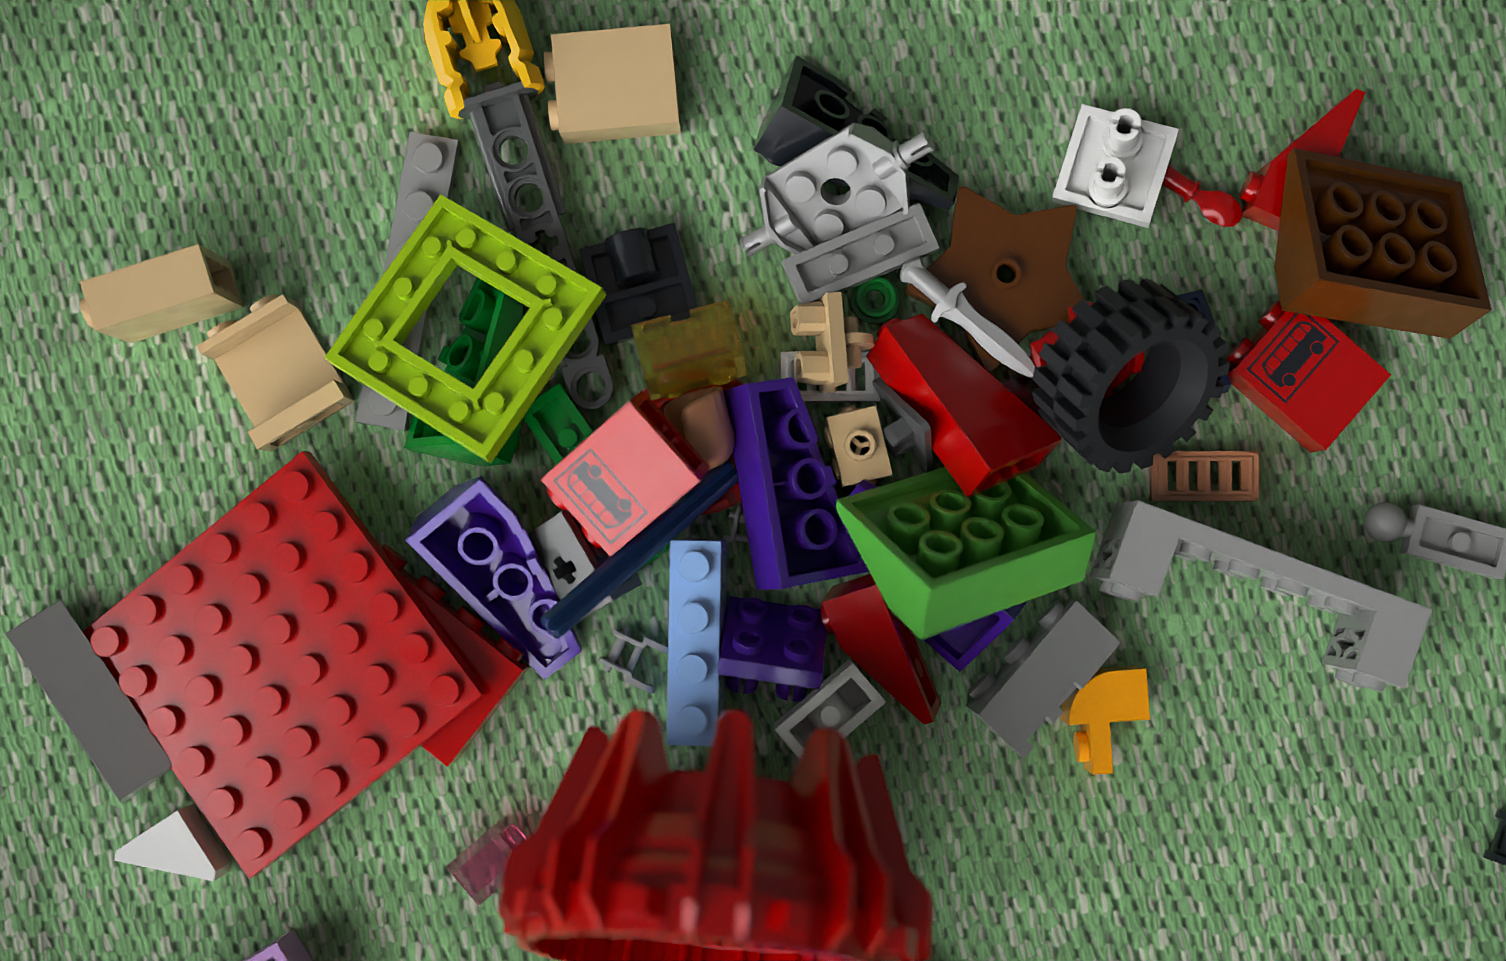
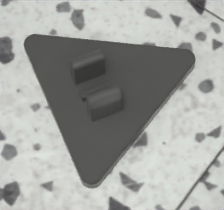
[872,377,933,473]

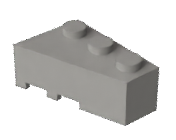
[966,599,1121,759]

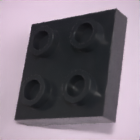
[579,223,701,346]

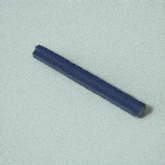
[540,461,738,639]

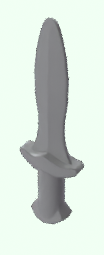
[900,258,1035,378]

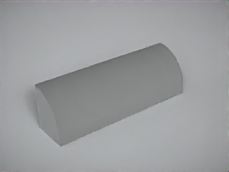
[4,600,173,804]

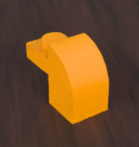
[1060,666,1150,775]

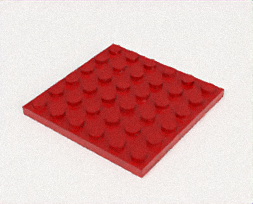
[83,451,488,879]

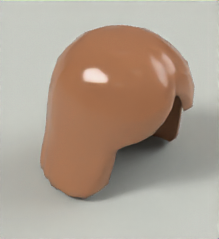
[664,386,735,470]

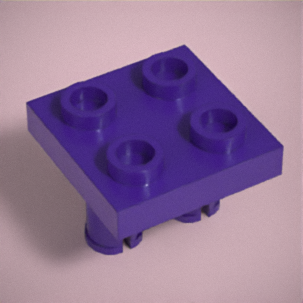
[718,596,826,702]

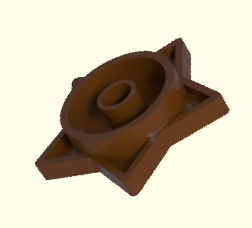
[905,186,1084,373]

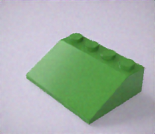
[836,467,1096,639]

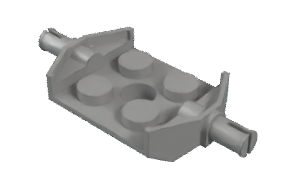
[740,123,935,257]

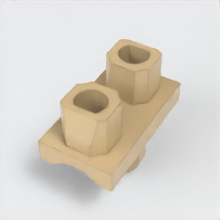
[790,292,874,393]

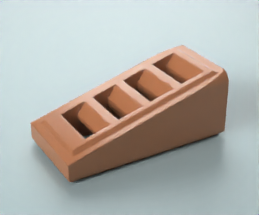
[1150,451,1259,502]

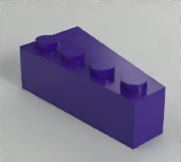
[724,377,869,590]

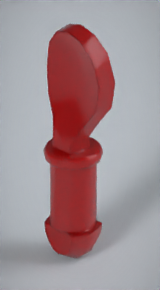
[1162,163,1243,227]

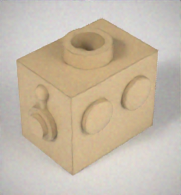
[824,405,893,488]

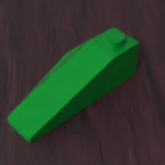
[404,277,523,466]

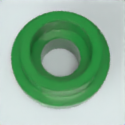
[850,275,900,324]

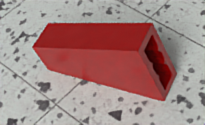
[866,314,1062,498]

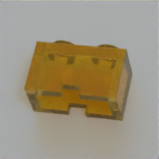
[631,300,747,400]

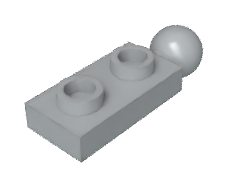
[1364,502,1506,580]

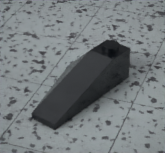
[753,55,959,210]

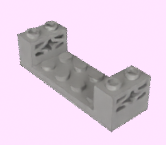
[1089,500,1432,693]

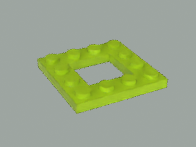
[324,194,606,464]

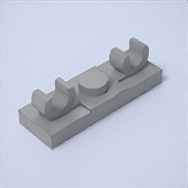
[781,203,940,304]

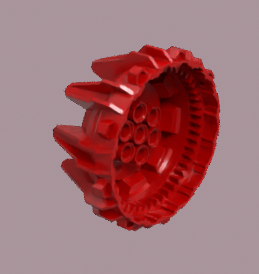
[498,709,934,961]

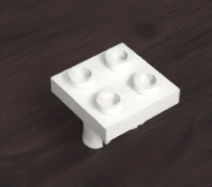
[1052,104,1179,228]

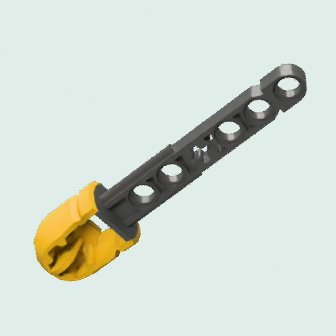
[423,0,614,410]

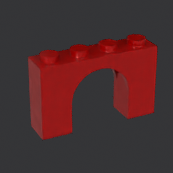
[381,544,530,767]

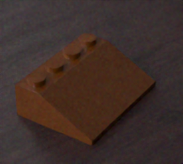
[1274,148,1491,339]

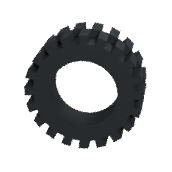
[1032,278,1229,473]

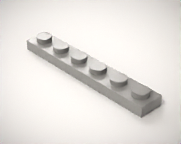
[355,132,461,431]

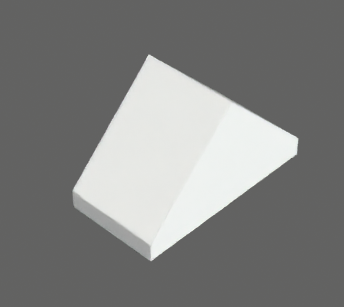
[114,804,231,881]

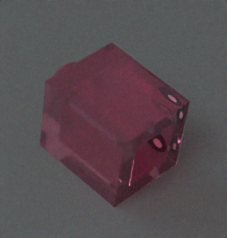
[446,819,526,906]

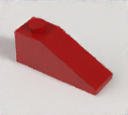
[1239,89,1366,232]
[821,574,941,725]

